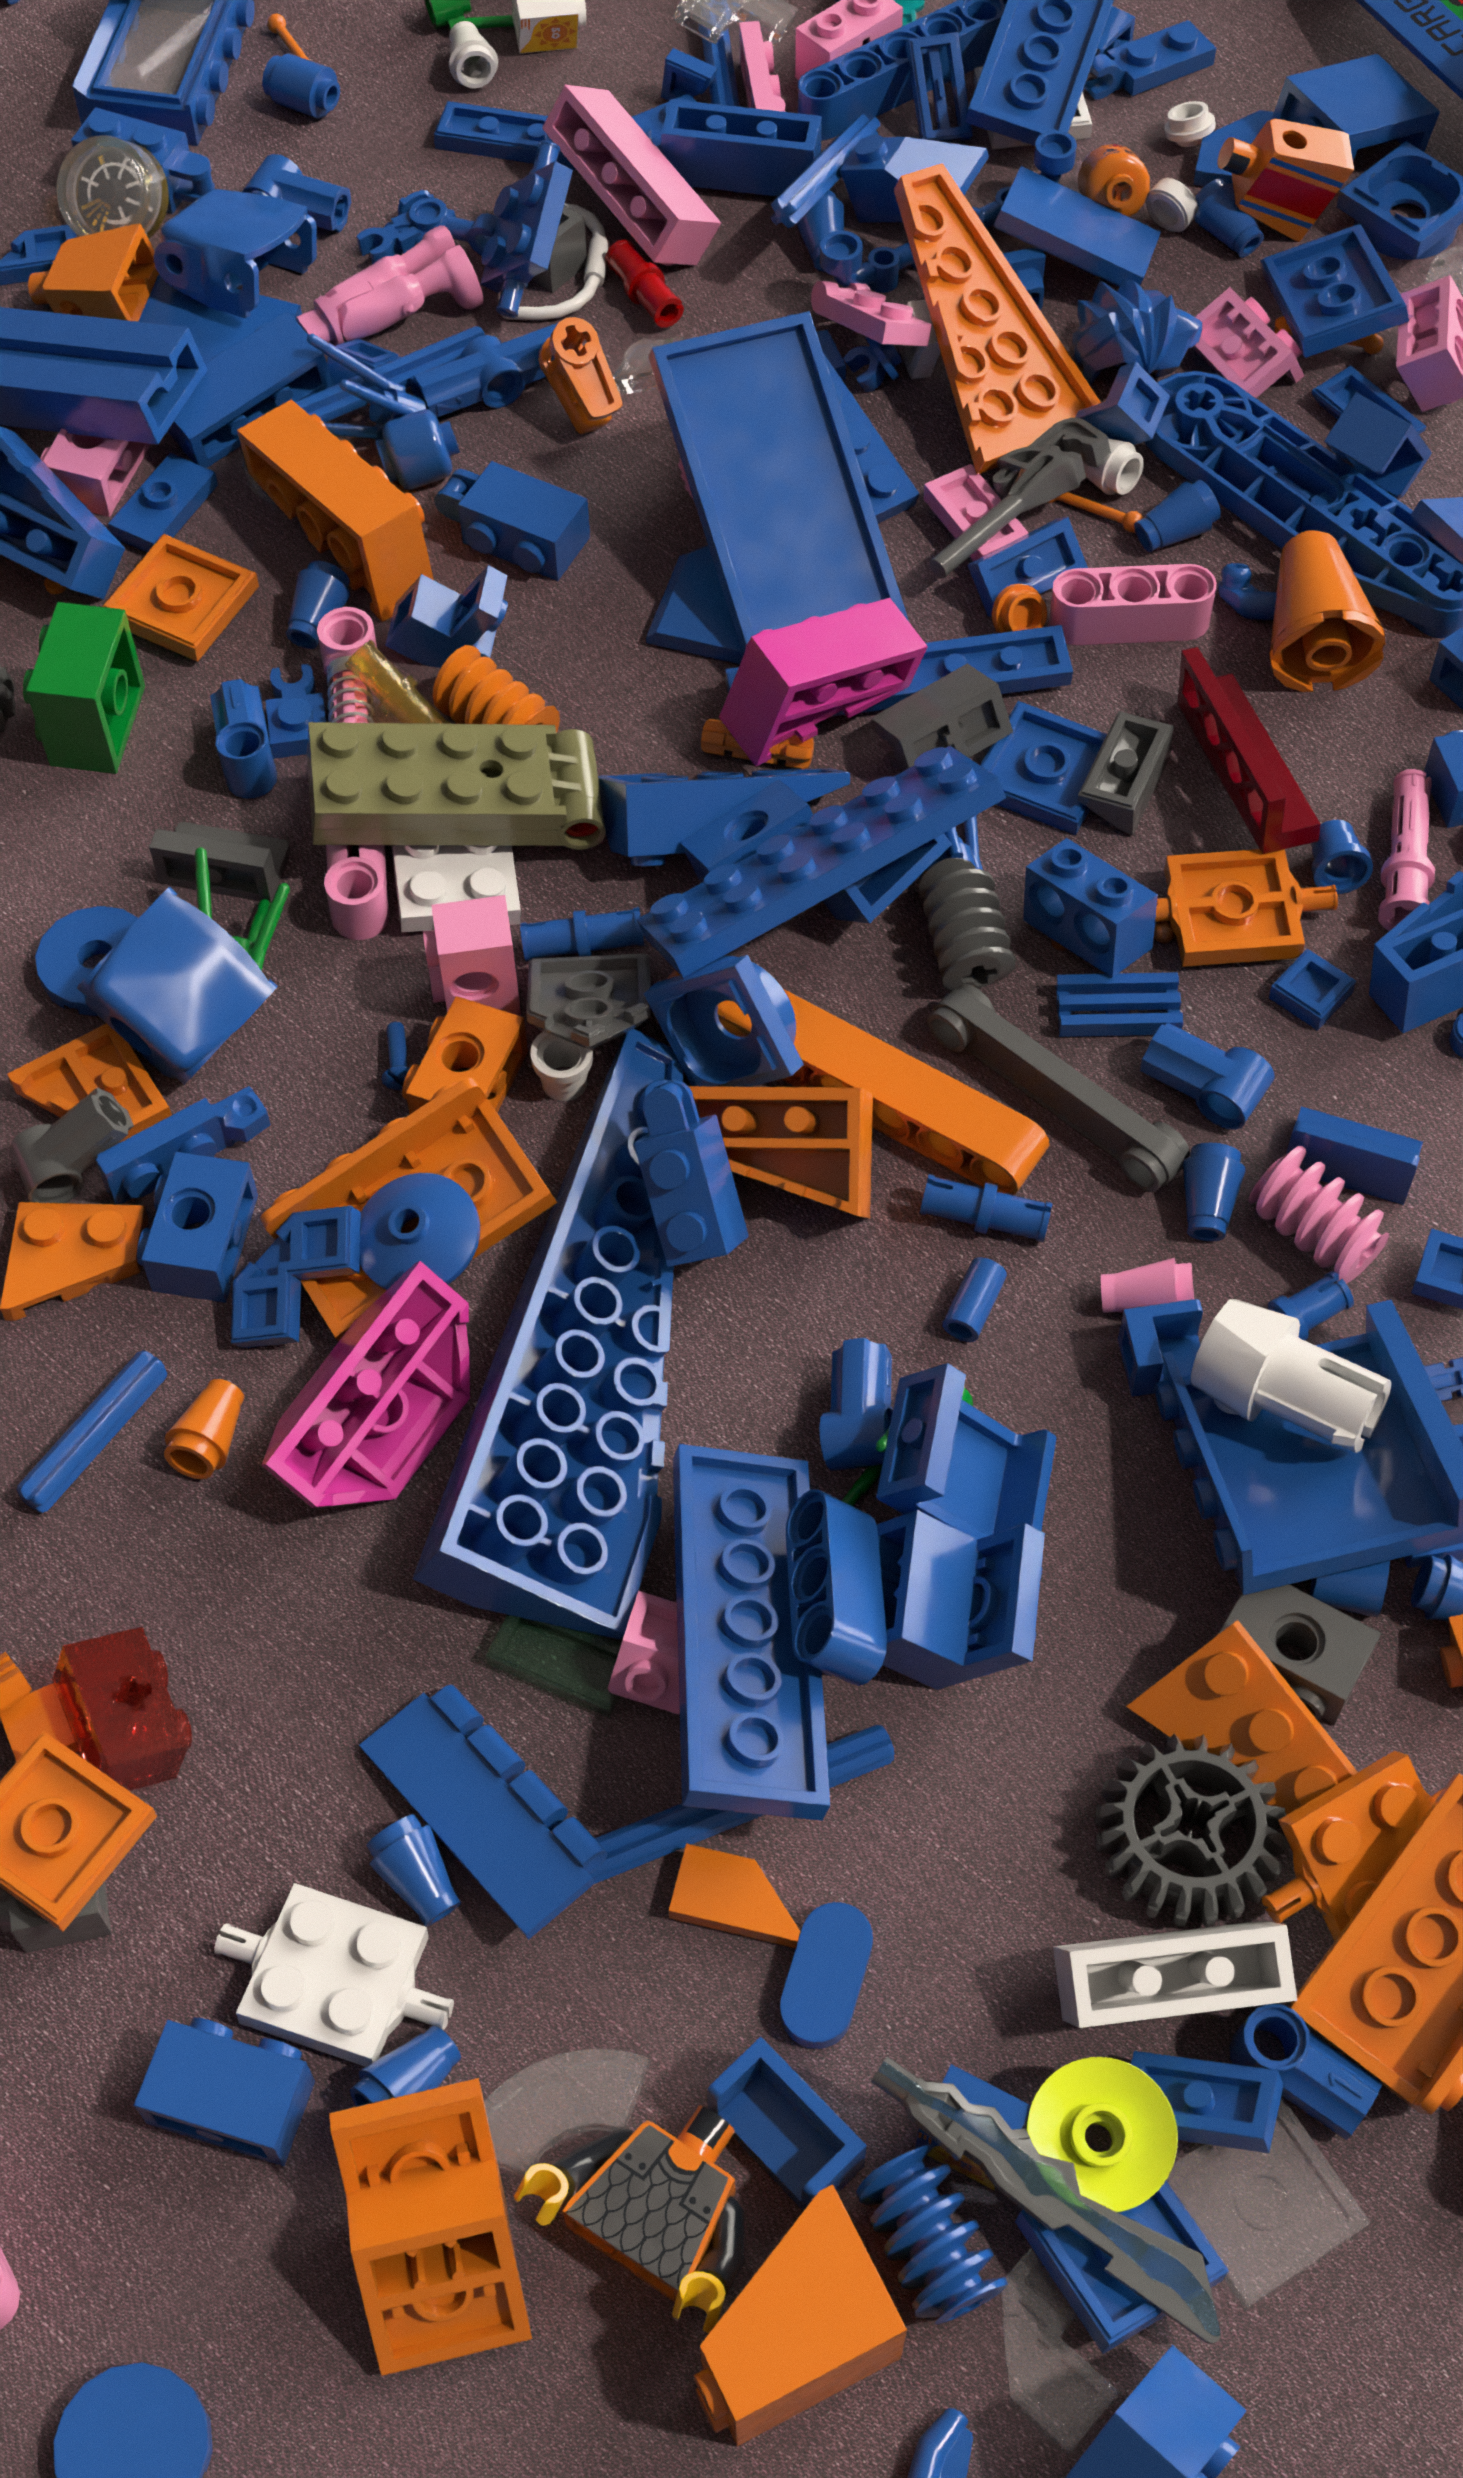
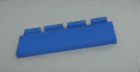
[359,1685,607,1940]

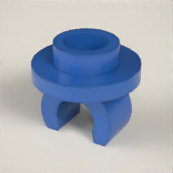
[843,336,903,393]

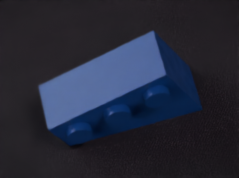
[1369,871,1463,1033]

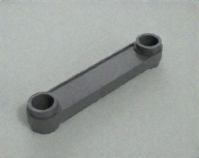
[927,984,1190,1192]

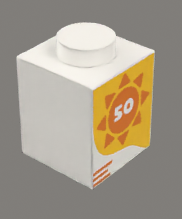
[512,0,586,54]

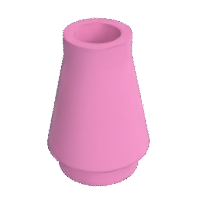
[1101,1258,1194,1313]

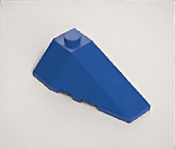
[598,768,850,866]

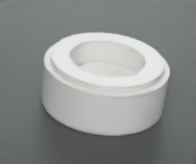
[1146,178,1198,232]

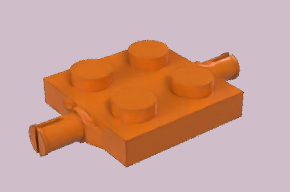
[1155,849,1338,967]
[1262,1751,1445,1941]

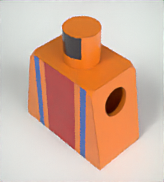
[1218,118,1354,242]

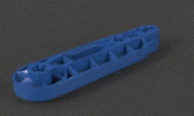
[1145,371,1463,639]

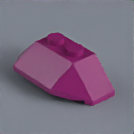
[261,1261,470,1508]

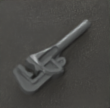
[930,418,1111,578]

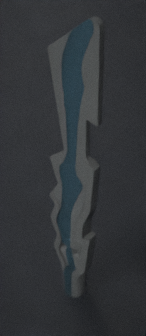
[870,2056,1221,2344]

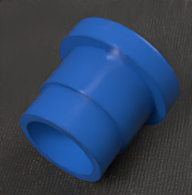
[1310,820,1373,894]

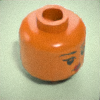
[1078,144,1150,217]

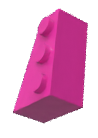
[719,598,928,767]

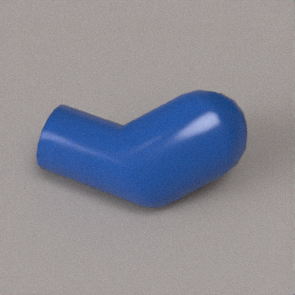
[1217,563,1277,621]

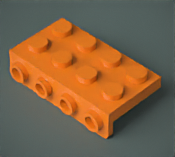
[260,1077,558,1341]
[1288,1773,1463,2115]

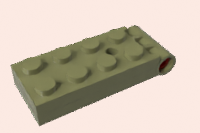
[307,722,606,850]

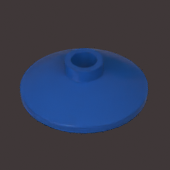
[360,1173,480,1290]

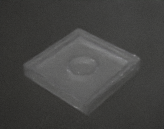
[1166,2096,1371,2311]

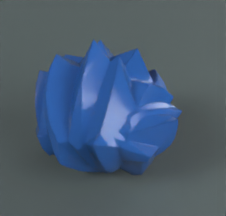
[1072,280,1202,386]

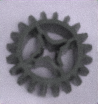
[1094,1733,1288,1928]

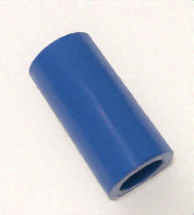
[942,1257,1007,1342]

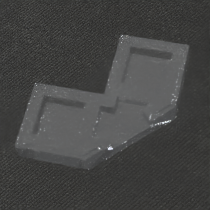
[673,0,799,46]
[999,2247,1120,2456]

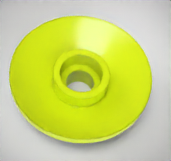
[1026,2057,1178,2213]

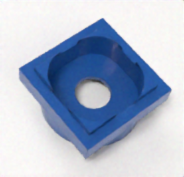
[1336,141,1463,260]
[643,955,804,1087]

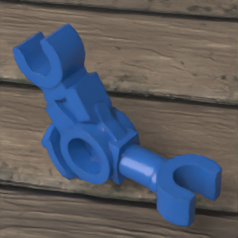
[356,190,497,264]

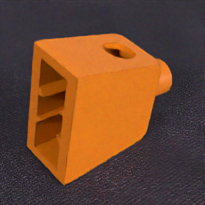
[28,223,159,322]

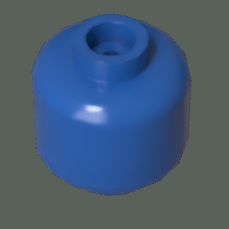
[376,409,460,490]

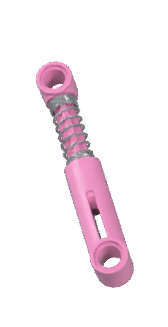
[317,607,390,940]

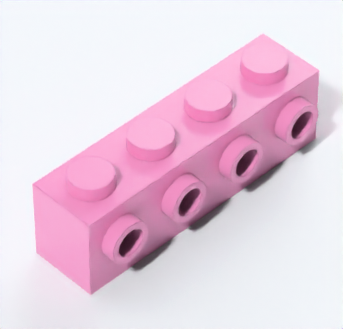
[542,85,721,266]

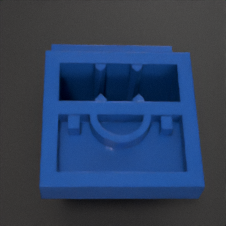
[822,1510,1045,1690]

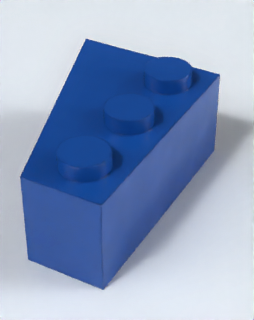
[0,426,125,599]

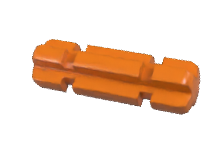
[701,719,814,769]

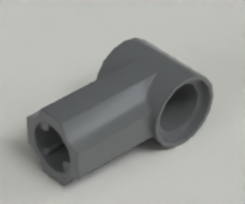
[10,1088,134,1203]

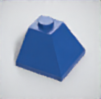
[840,135,989,223]

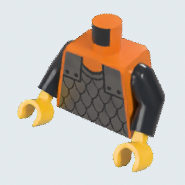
[514,2105,745,2333]

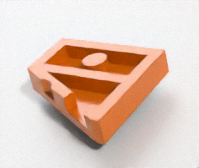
[0,1202,149,1321]

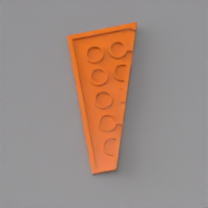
[894,163,1101,475]

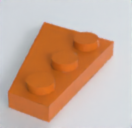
[1126,1620,1358,1815]

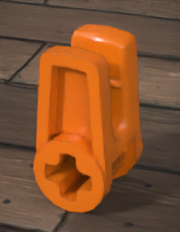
[538,317,623,434]

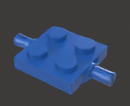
[480,140,573,318]

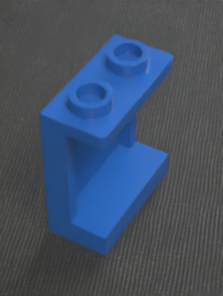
[1271,54,1440,160]
[876,1363,1056,1540]

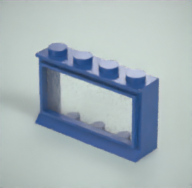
[72,0,255,146]

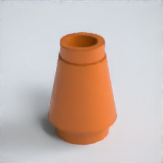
[164,1379,244,1479]

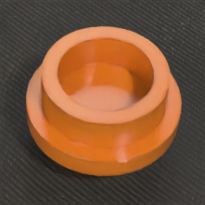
[992,584,1047,633]

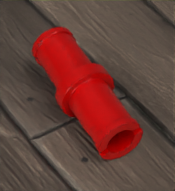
[605,240,684,328]

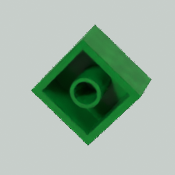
[23,602,145,774]

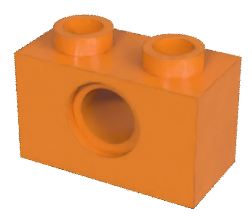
[402,996,528,1114]

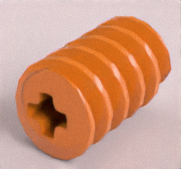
[432,645,560,733]

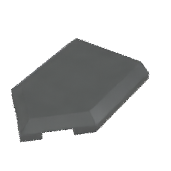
[527,954,652,1050]

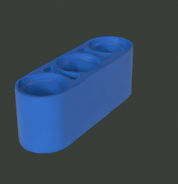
[786,1489,887,1686]

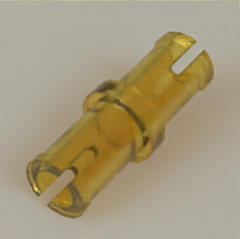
[345,640,451,724]

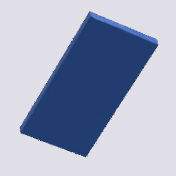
[648,311,909,656]

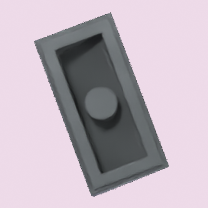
[1078,711,1173,835]

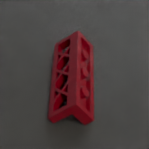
[1177,647,1321,854]

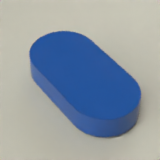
[780,1902,873,2049]

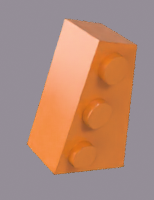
[688,1086,873,1218]

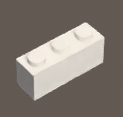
[1053,1920,1297,2028]

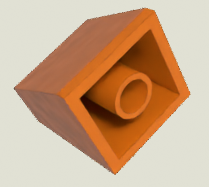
[693,2184,907,2446]

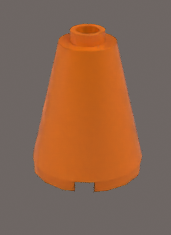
[1269,530,1386,692]

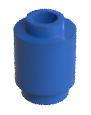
[262,54,340,119]

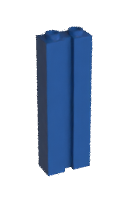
[0,307,208,445]

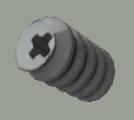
[918,858,1016,991]

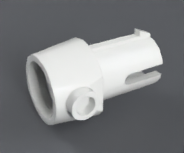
[1191,1299,1392,1453]

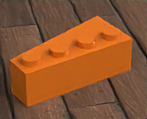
[237,399,434,622]

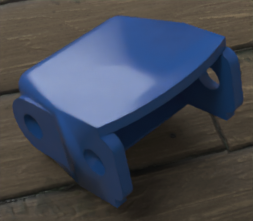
[154,189,317,319]
[77,886,278,1085]

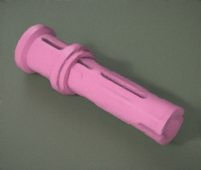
[1378,769,1435,931]

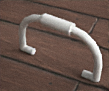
[502,203,610,320]

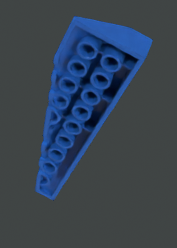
[412,1029,683,1639]

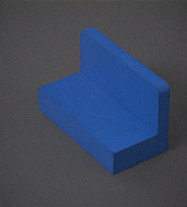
[1286,1106,1423,1205]

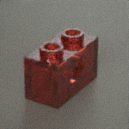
[52,1627,192,1791]

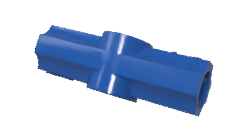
[410,323,558,418]

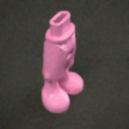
[296,225,483,345]

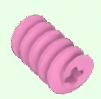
[1248,1146,1389,1284]

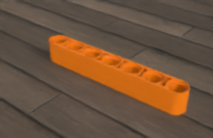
[667,969,1050,1195]

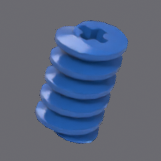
[856,2144,1008,2325]

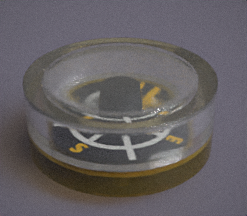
[56,135,169,239]

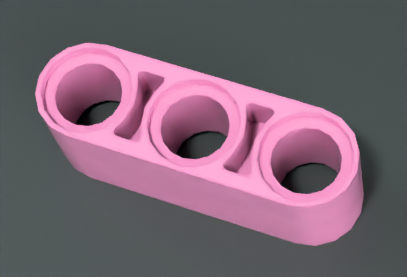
[1048,564,1217,645]

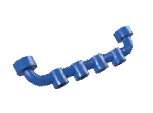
[820,130,1077,293]

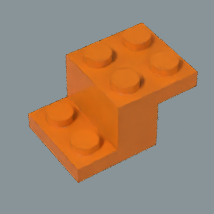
[329,2078,532,2376]

